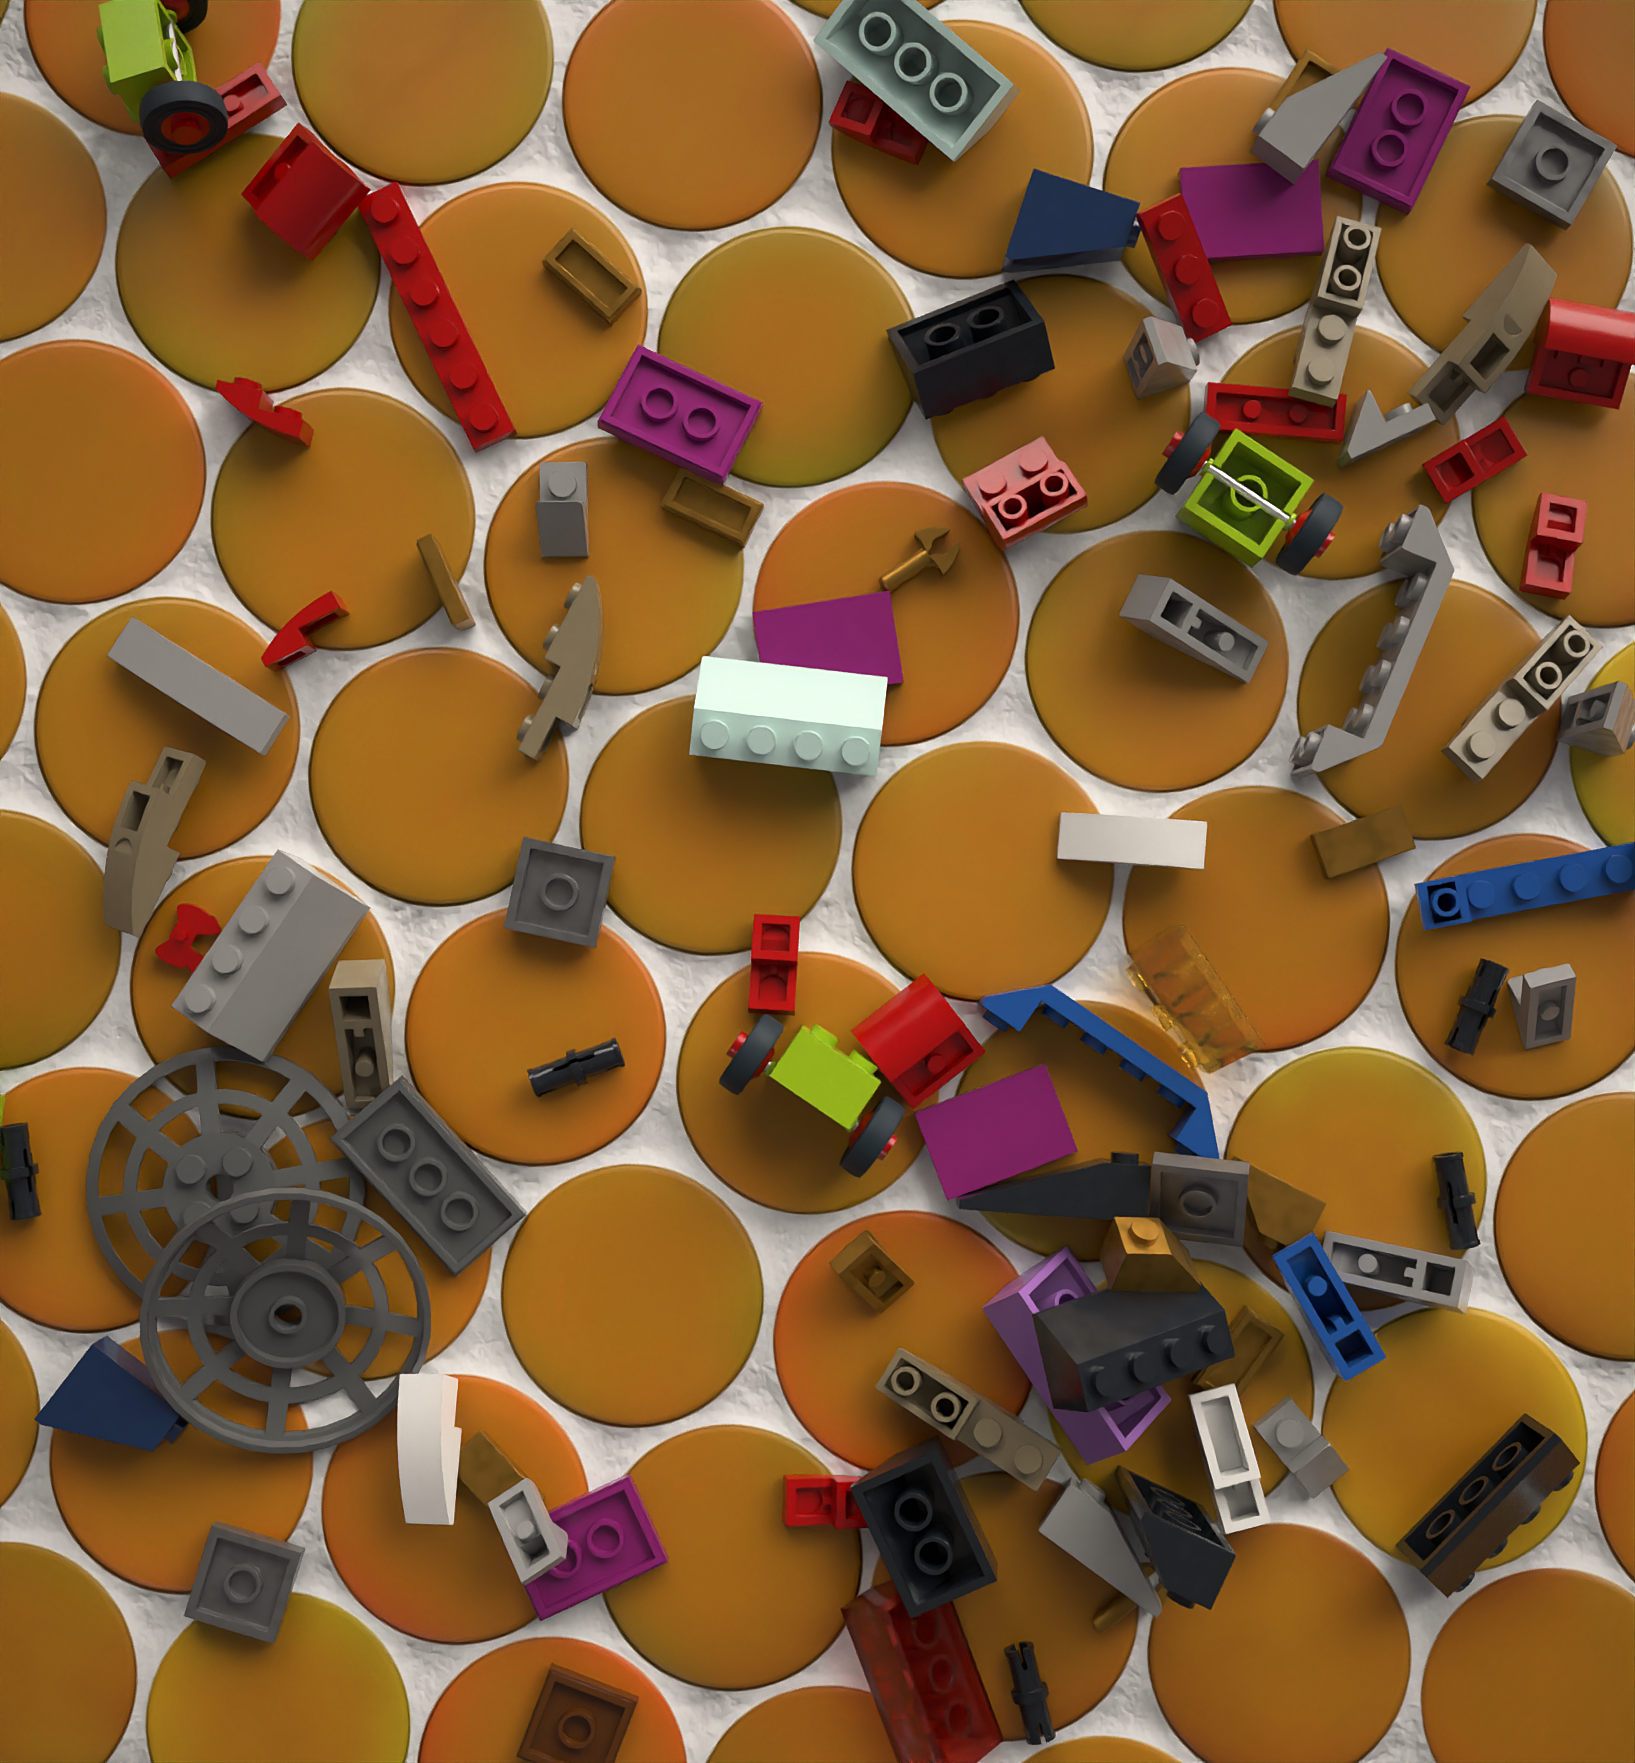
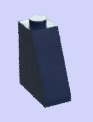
[1001,169,1141,273]
[34,1336,190,1451]

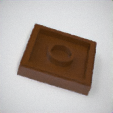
[516,1663,639,1763]

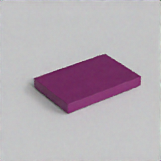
[1325,47,1471,215]
[1178,159,1325,262]
[597,345,763,486]
[752,591,904,686]
[914,1063,1078,1201]
[501,1473,669,1621]

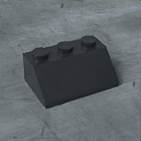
[886,279,1055,420]
[850,1435,998,1619]

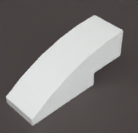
[1056,812,1207,870]
[397,1374,462,1525]
[1188,1383,1271,1534]

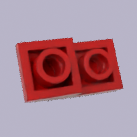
[215,377,314,447]

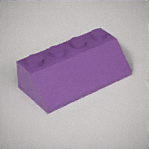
[982,1245,1171,1465]

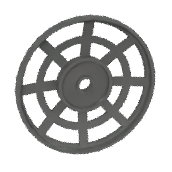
[86,1046,368,1326]
[140,1188,431,1454]

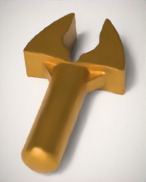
[879,527,960,592]
[1091,1562,1167,1634]

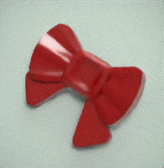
[155,903,222,973]

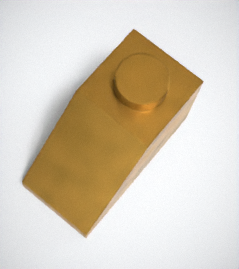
[1232,1156,1327,1252]
[1099,1217,1201,1292]

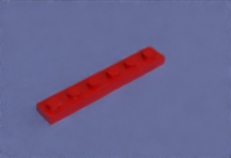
[358,181,517,453]

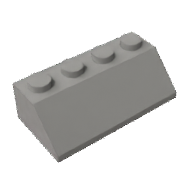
[171,849,371,1062]

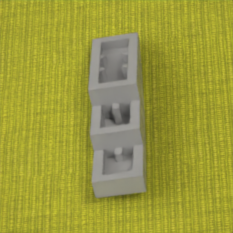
[107,617,290,756]

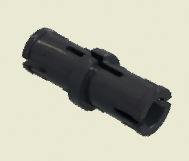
[1444,958,1510,1056]
[527,1038,626,1098]
[0,1122,42,1220]
[1432,1151,1481,1250]
[1004,1641,1056,1745]

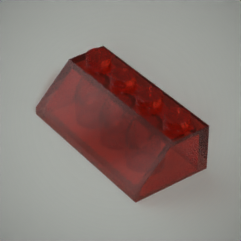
[840,1580,1004,1763]

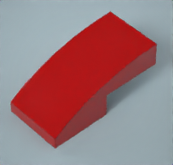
[829,80,929,165]
[1422,416,1528,504]
[1519,492,1587,600]
[261,590,350,672]
[748,914,800,1016]
[782,1474,868,1529]

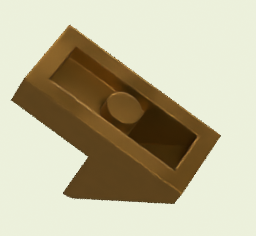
[829,1230,915,1314]

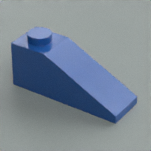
[1271,1232,1387,1382]

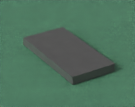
[330,1075,527,1277]

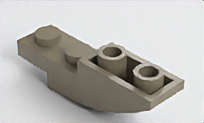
[1288,216,1382,408]
[1407,243,1558,426]
[516,575,604,762]
[1441,615,1603,783]
[103,746,207,938]
[875,1347,1063,1492]

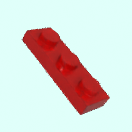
[143,62,287,179]
[1135,194,1232,343]
[1203,382,1347,444]

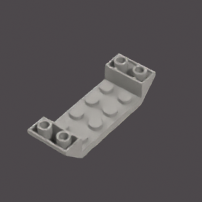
[1289,504,1455,779]

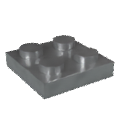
[1486,99,1617,231]
[504,837,616,948]
[1149,1152,1250,1247]
[184,1521,305,1644]

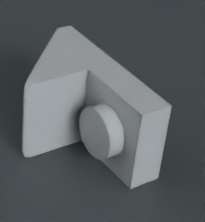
[1337,390,1436,468]
[536,462,589,558]
[1508,963,1576,1049]
[1252,1395,1349,1499]
[487,1478,568,1586]

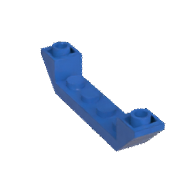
[1414,842,1635,930]
[978,984,1219,1159]

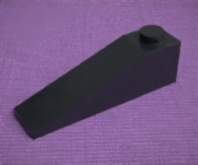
[956,1151,1151,1220]

